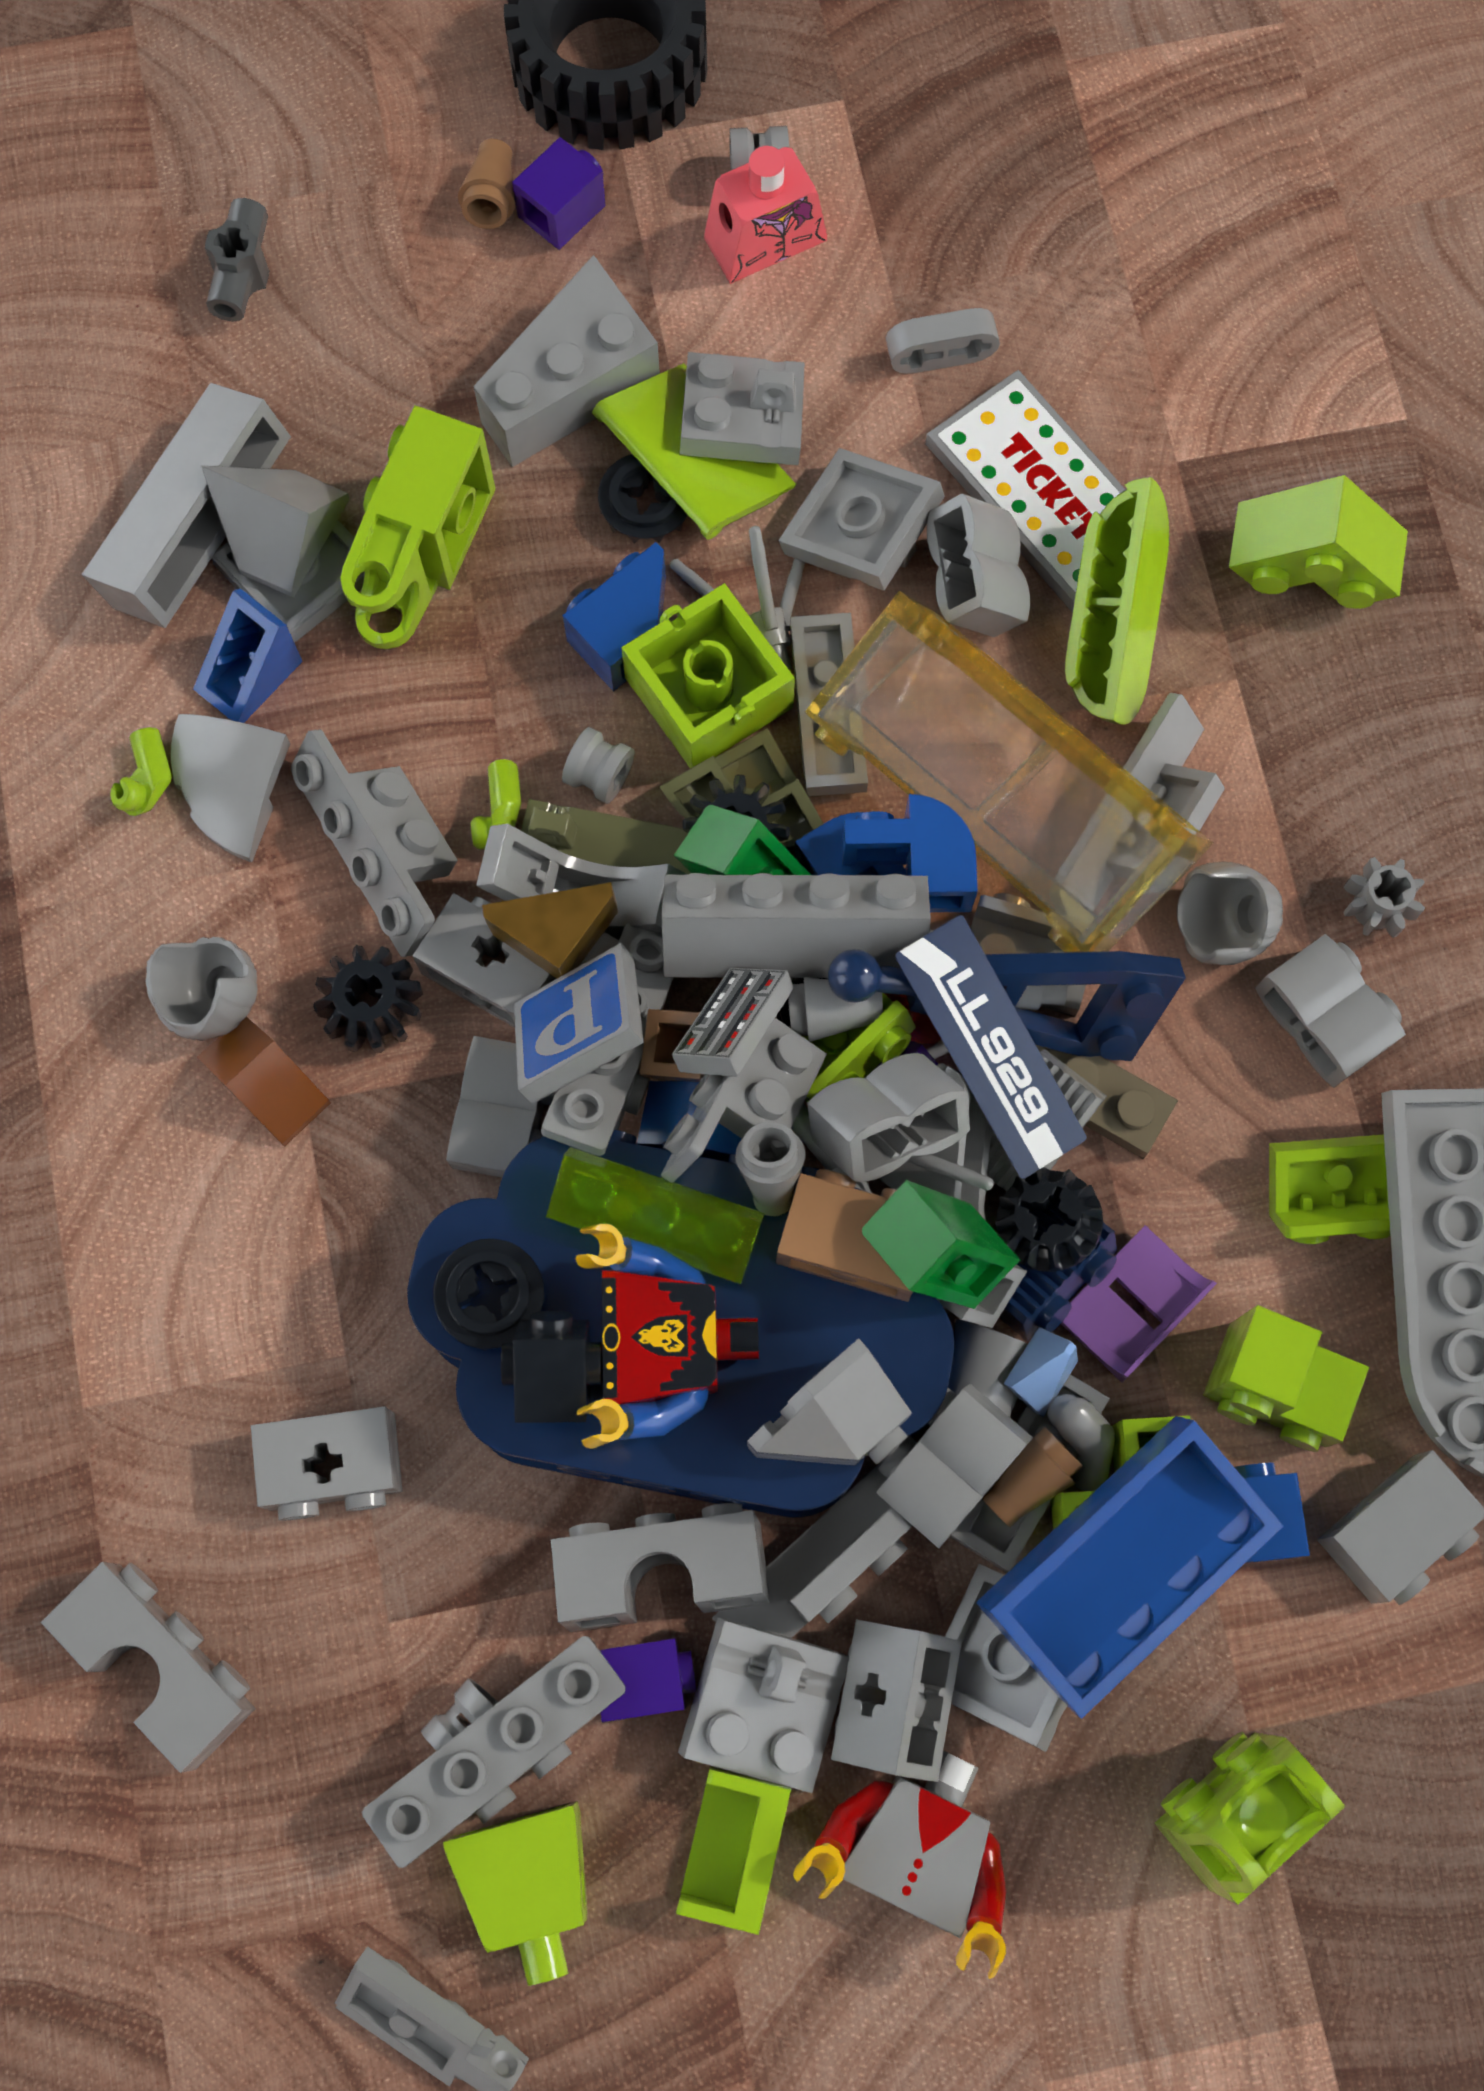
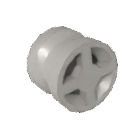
[562,727,635,804]

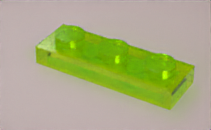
[546,1147,765,1284]

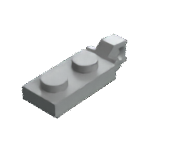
[335,1946,529,2091]

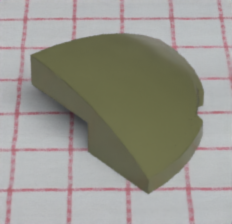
[660,728,824,848]

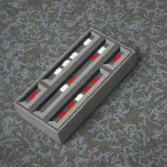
[672,968,794,1077]

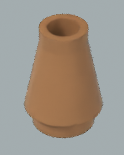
[458,139,515,229]
[982,1426,1083,1528]

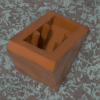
[197,1016,331,1147]

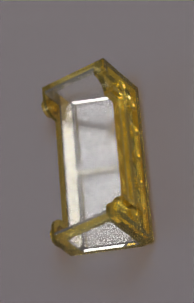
[805,591,1214,952]

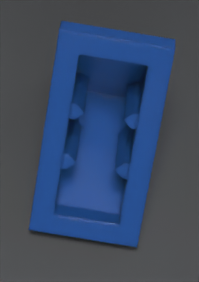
[193,588,303,723]

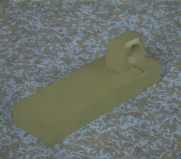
[521,799,691,874]

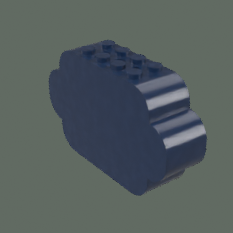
[407,1130,954,1518]

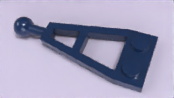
[828,949,1186,1061]

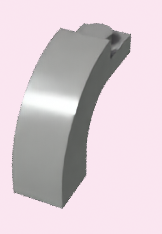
[476,824,687,940]

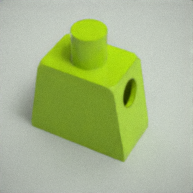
[443,1801,587,1986]

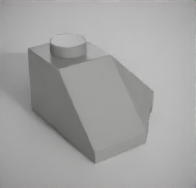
[747,1339,912,1466]

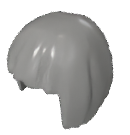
[1177,861,1283,965]
[145,937,258,1041]

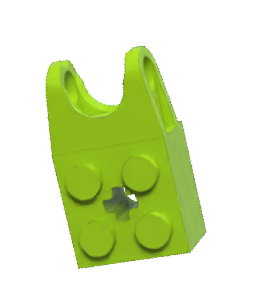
[340,405,496,649]
[1154,1732,1345,1905]

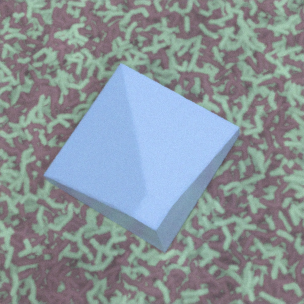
[1004,1327,1078,1417]

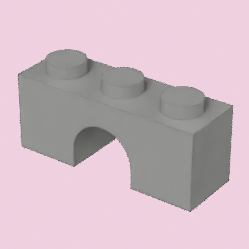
[551,1503,770,1632]
[40,1562,256,1773]

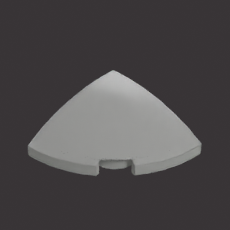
[171,714,290,862]

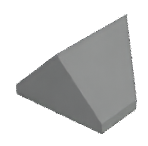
[201,466,350,598]

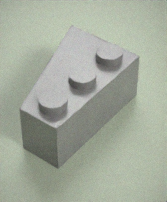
[473,255,660,467]

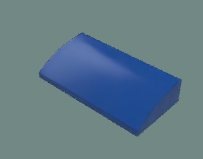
[976,1416,1283,1719]

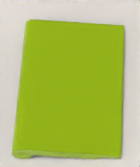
[592,363,796,540]

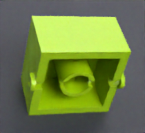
[621,583,795,769]

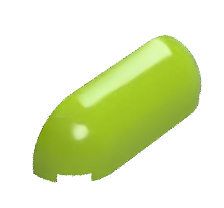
[1065,477,1169,725]

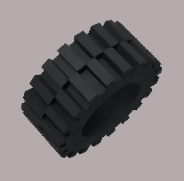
[504,0,707,150]

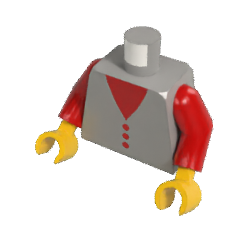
[793,1750,1006,1979]

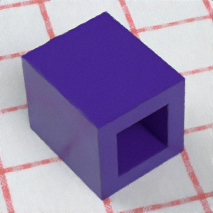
[512,137,606,250]
[600,1639,697,1722]

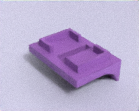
[1061,1225,1217,1383]

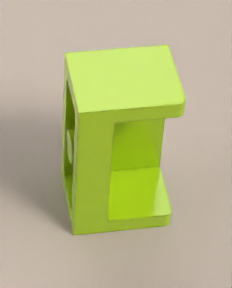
[676,1766,791,1935]

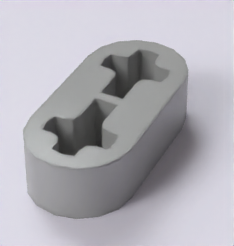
[885,308,1000,374]

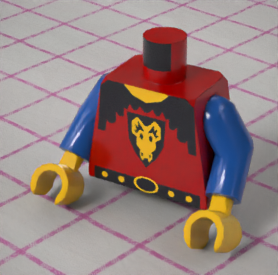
[576,1224,759,1449]

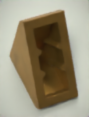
[482,882,618,979]

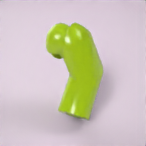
[110,727,172,816]
[470,759,521,850]

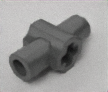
[205,198,270,322]

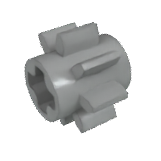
[1343,857,1425,938]

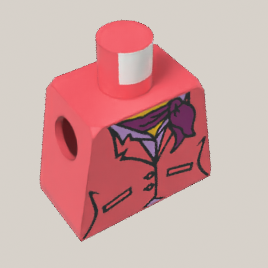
[704,146,827,284]

